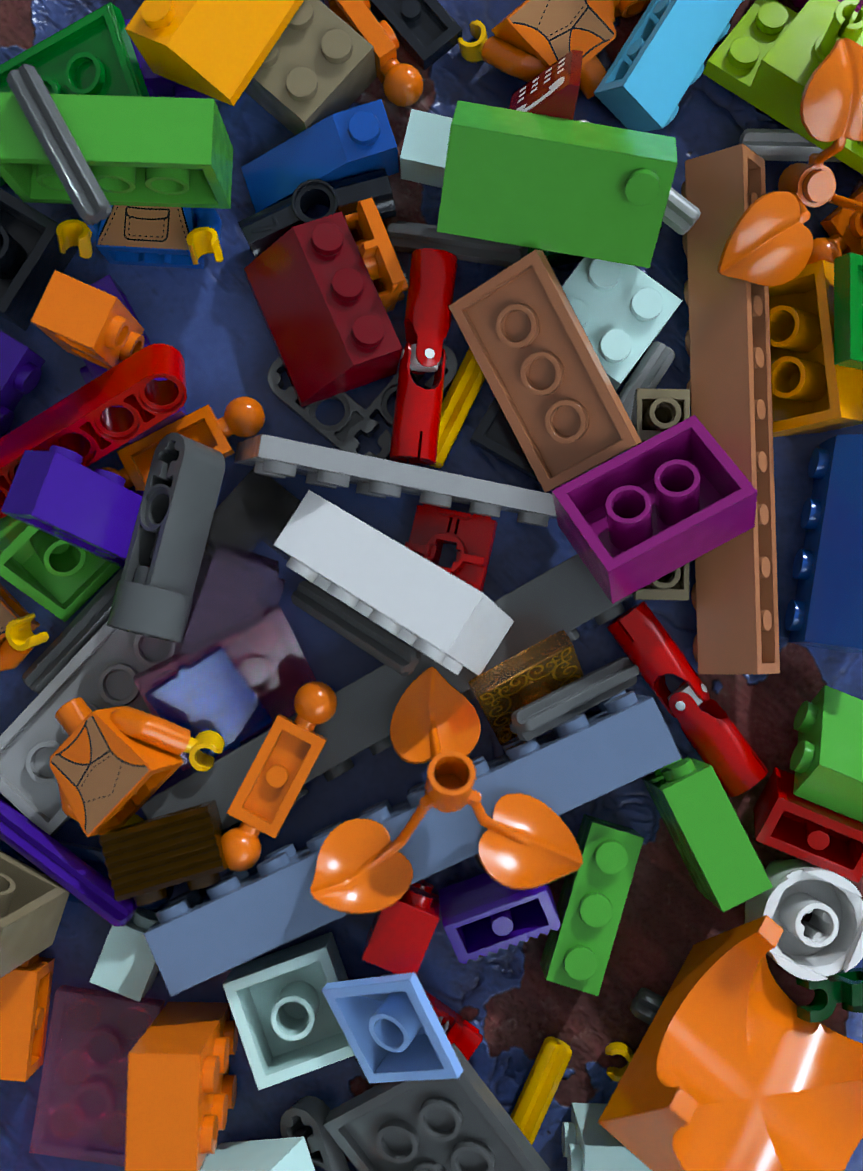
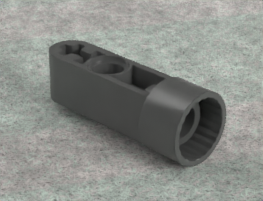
[106,432,225,644]

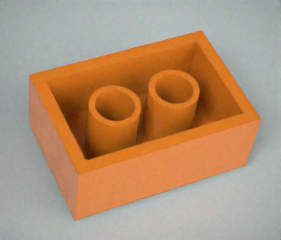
[125,1002,239,1171]

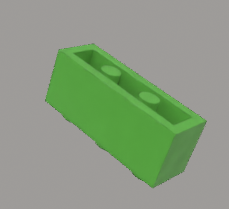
[540,814,644,996]

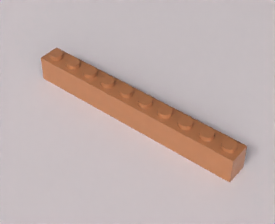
[681,143,780,674]

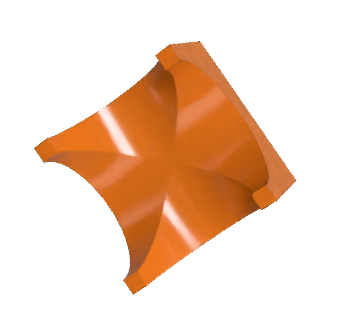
[597,915,863,1171]

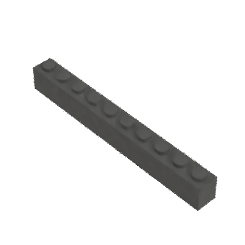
[141,554,633,830]

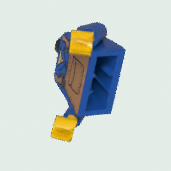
[56,205,224,269]

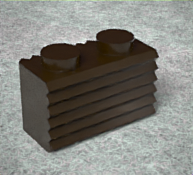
[99,800,228,906]

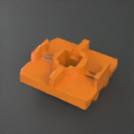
[345,197,409,312]

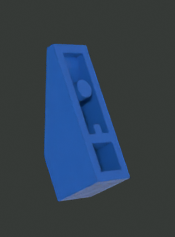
[241,99,399,213]

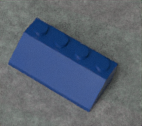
[785,434,863,653]

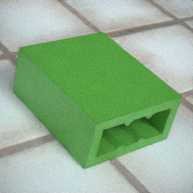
[790,685,863,823]
[642,756,773,912]

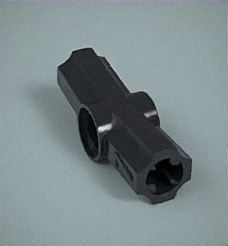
[238,169,396,259]

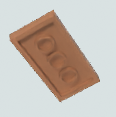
[448,249,642,493]

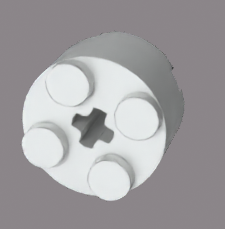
[745,859,863,981]

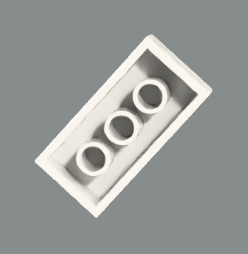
[274,490,514,676]

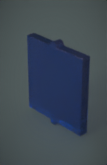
[145,646,272,758]

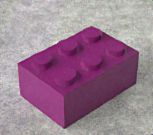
[552,415,758,604]

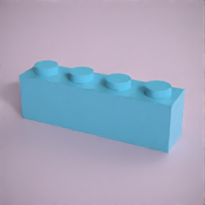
[594,0,744,132]

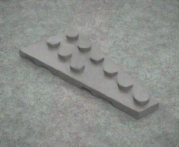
[234,434,557,527]

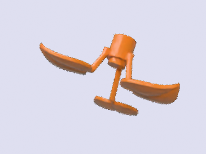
[717,38,863,286]
[310,667,583,914]

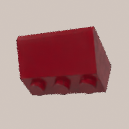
[244,211,403,407]

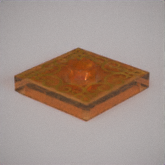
[468,630,584,745]

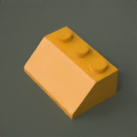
[125,0,304,106]
[769,260,863,437]

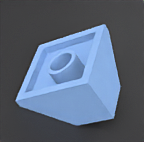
[322,972,463,1083]

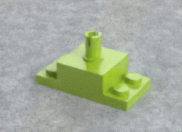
[703,0,863,175]

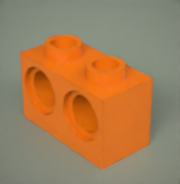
[31,270,145,370]

